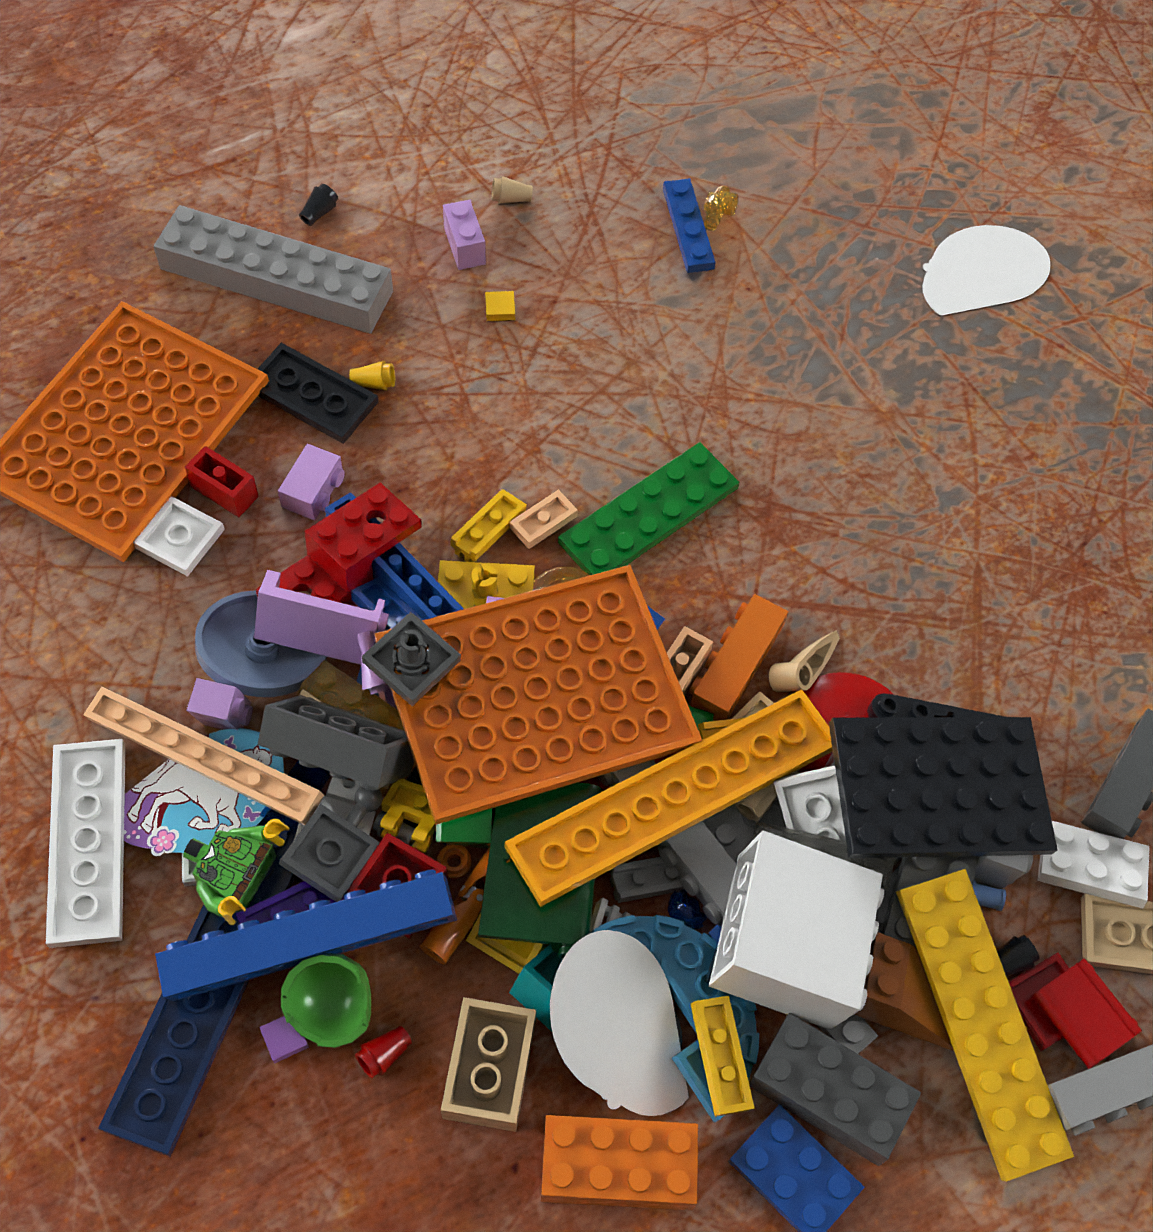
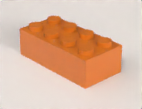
[541,1115,698,1211]

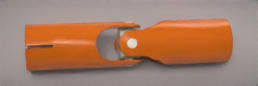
[419,847,509,965]

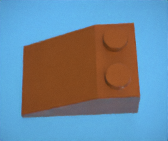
[854,932,954,1051]

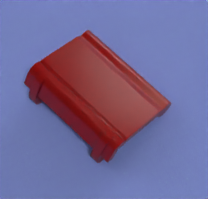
[1032,958,1142,1069]

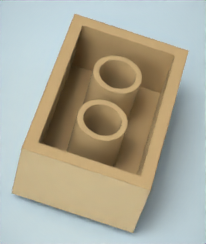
[441,997,536,1132]

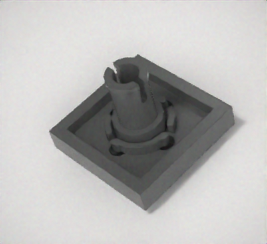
[362,612,461,706]

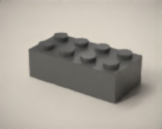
[257,695,414,790]
[749,1013,921,1167]

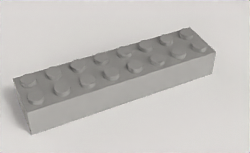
[153,205,393,334]

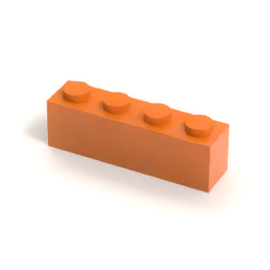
[689,594,789,721]

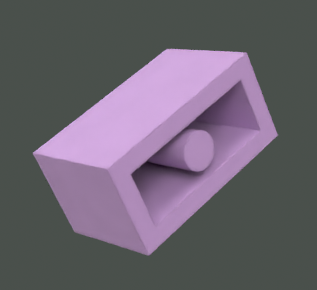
[443,200,486,270]
[278,443,345,521]
[186,678,253,730]

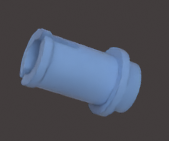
[972,879,1006,911]

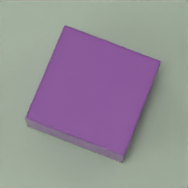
[259,1016,309,1064]

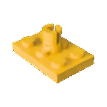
[438,560,535,609]

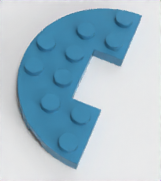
[590,915,759,1122]

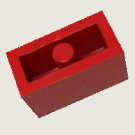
[185,446,259,518]

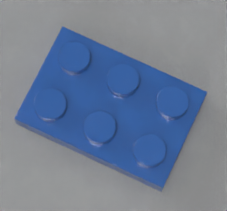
[728,1104,865,1232]

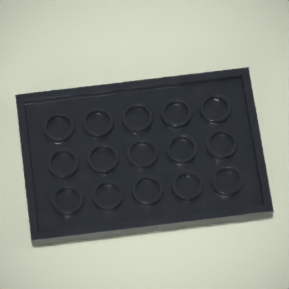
[829,717,1058,858]

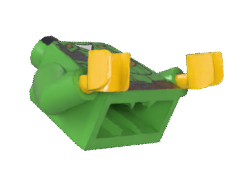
[183,819,290,925]

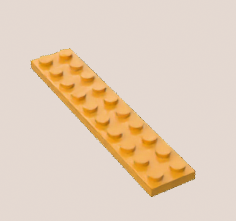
[505,689,833,907]

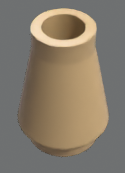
[491,176,533,204]

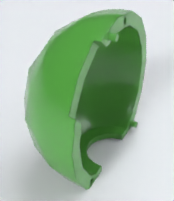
[281,953,371,1048]

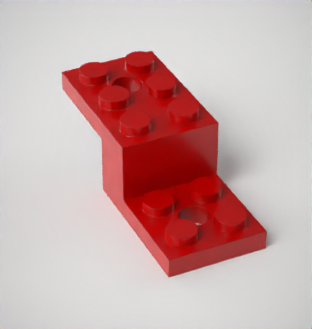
[256,482,422,604]

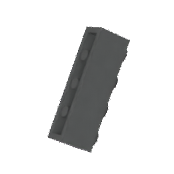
[1081,708,1153,839]

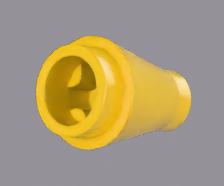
[349,361,395,390]

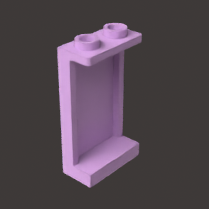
[254,570,389,665]

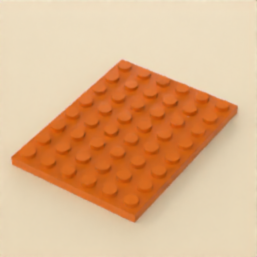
[0,301,269,562]
[374,565,702,825]

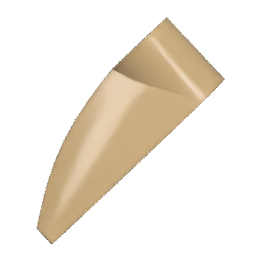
[769,631,840,692]

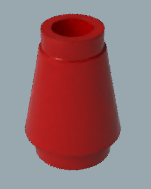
[355,1026,412,1078]

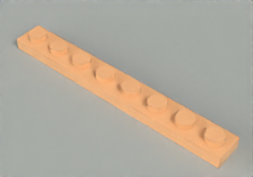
[83,687,324,825]

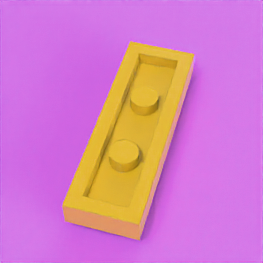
[690,996,755,1117]

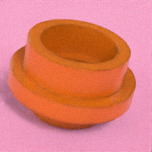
[437,844,472,879]

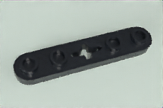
[867,693,1005,718]

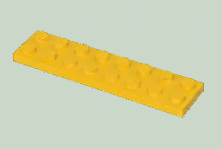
[896,869,1074,1182]

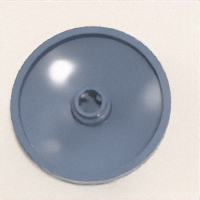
[195,590,328,697]

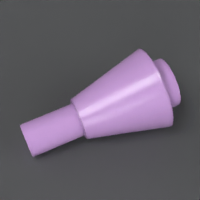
[356,631,390,695]

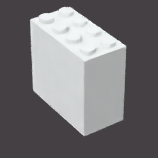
[709,830,884,1030]

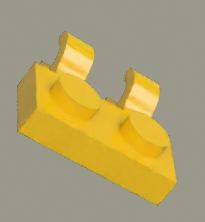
[380,779,436,854]

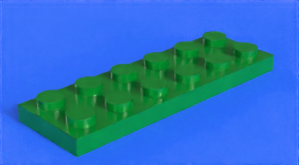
[558,442,740,576]

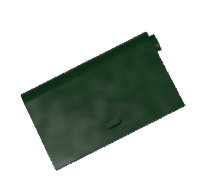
[478,782,604,959]

